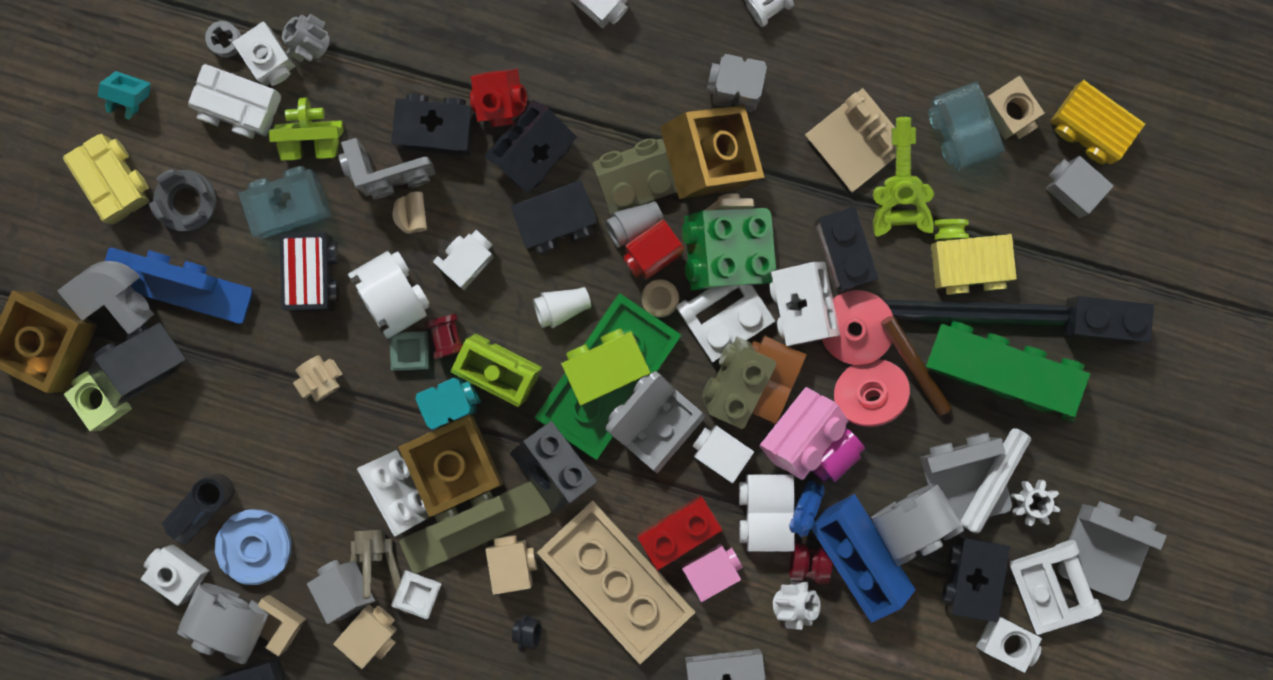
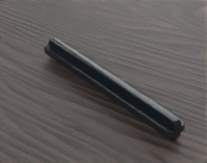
[885,300,1069,326]

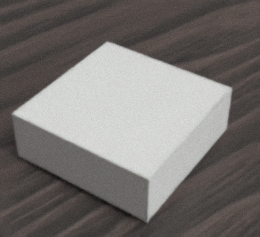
[391,570,441,619]

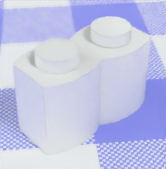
[739,475,794,551]

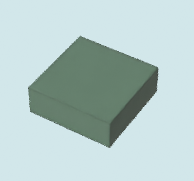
[390,331,430,371]

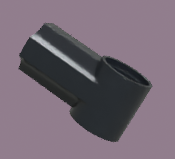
[161,474,234,546]

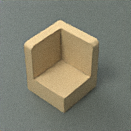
[258,595,307,656]

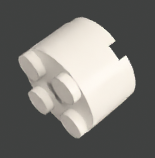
[348,251,429,339]

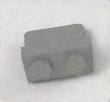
[339,138,436,199]
[606,371,706,473]
[920,432,1012,523]
[1057,501,1166,601]

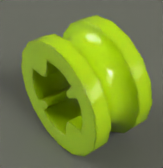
[934,219,969,241]

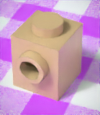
[486,535,537,595]
[334,605,397,669]

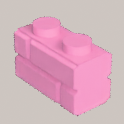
[760,387,849,480]

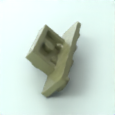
[399,482,551,574]

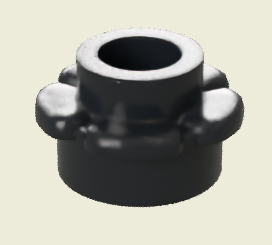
[512,614,542,652]

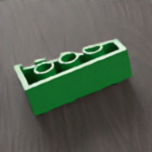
[926,321,1090,423]

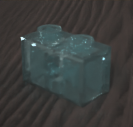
[238,166,331,240]

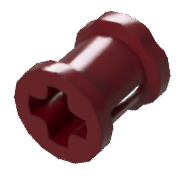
[425,314,463,359]

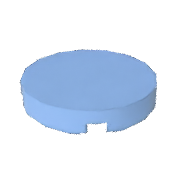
[215,509,292,585]

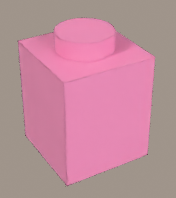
[681,543,743,602]

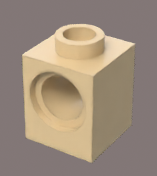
[981,76,1045,140]

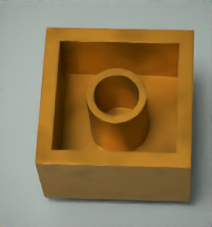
[660,105,765,199]
[0,291,98,393]
[398,415,503,517]

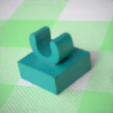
[98,71,151,119]

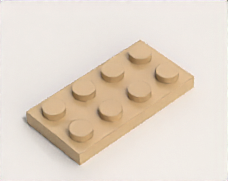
[537,500,696,664]

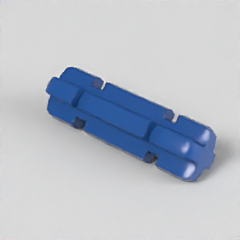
[789,480,825,537]

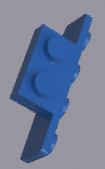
[105,248,254,324]

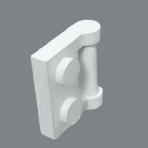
[676,285,775,362]
[1010,540,1102,635]

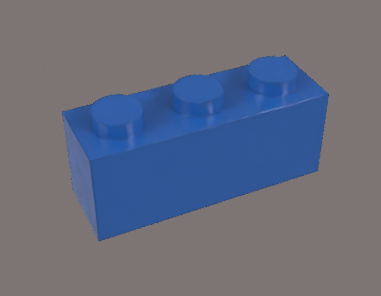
[811,494,916,623]

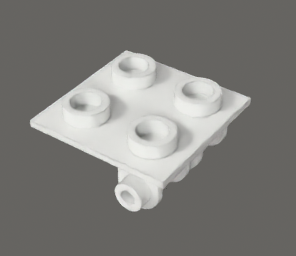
[357,450,429,537]

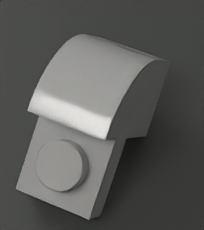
[57,261,154,334]

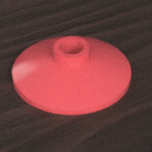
[822,290,893,365]
[834,359,910,427]

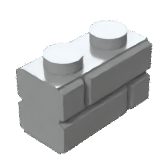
[706,54,767,113]

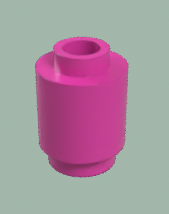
[813,428,865,483]

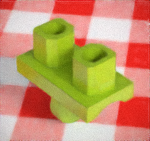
[269,98,344,160]

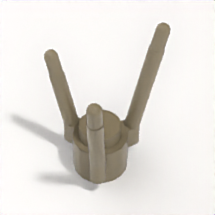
[350,530,408,614]

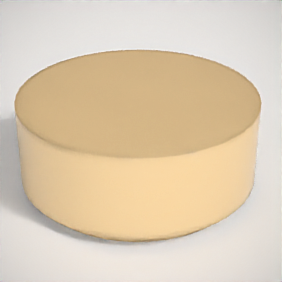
[641,280,679,318]

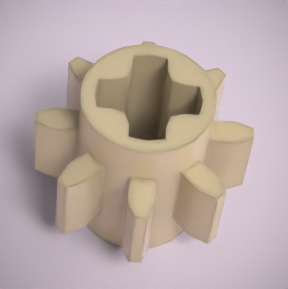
[293,355,342,402]

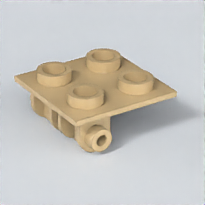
[805,88,896,192]

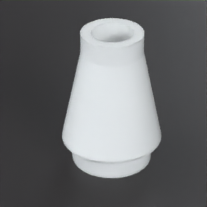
[533,287,591,329]

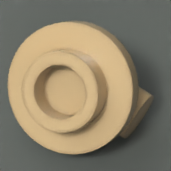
[393,192,427,234]

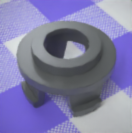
[149,169,216,232]

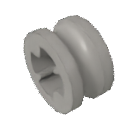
[205,21,242,58]

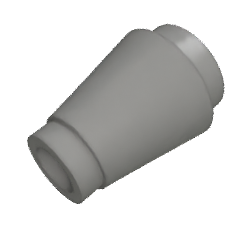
[605,201,664,247]

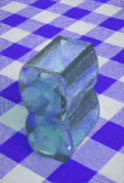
[928,81,1004,171]

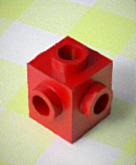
[470,68,527,127]

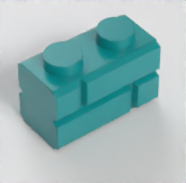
[415,378,481,430]

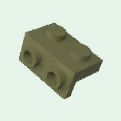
[592,139,677,215]
[702,336,776,429]

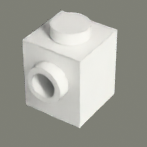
[232,21,296,86]
[141,545,210,606]

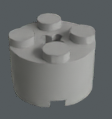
[871,483,964,566]
[177,583,269,664]

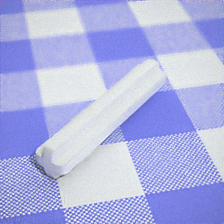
[961,429,1031,533]

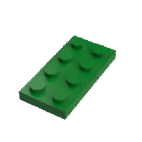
[534,293,681,460]

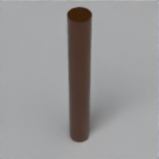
[881,316,952,416]

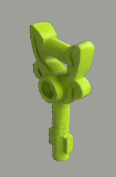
[873,117,934,236]

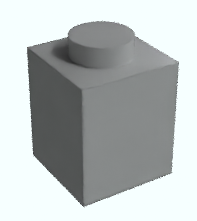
[307,560,375,624]

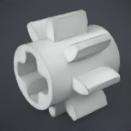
[1011,480,1060,526]
[773,581,820,630]

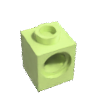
[64,371,132,431]

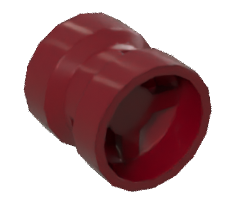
[789,542,833,585]

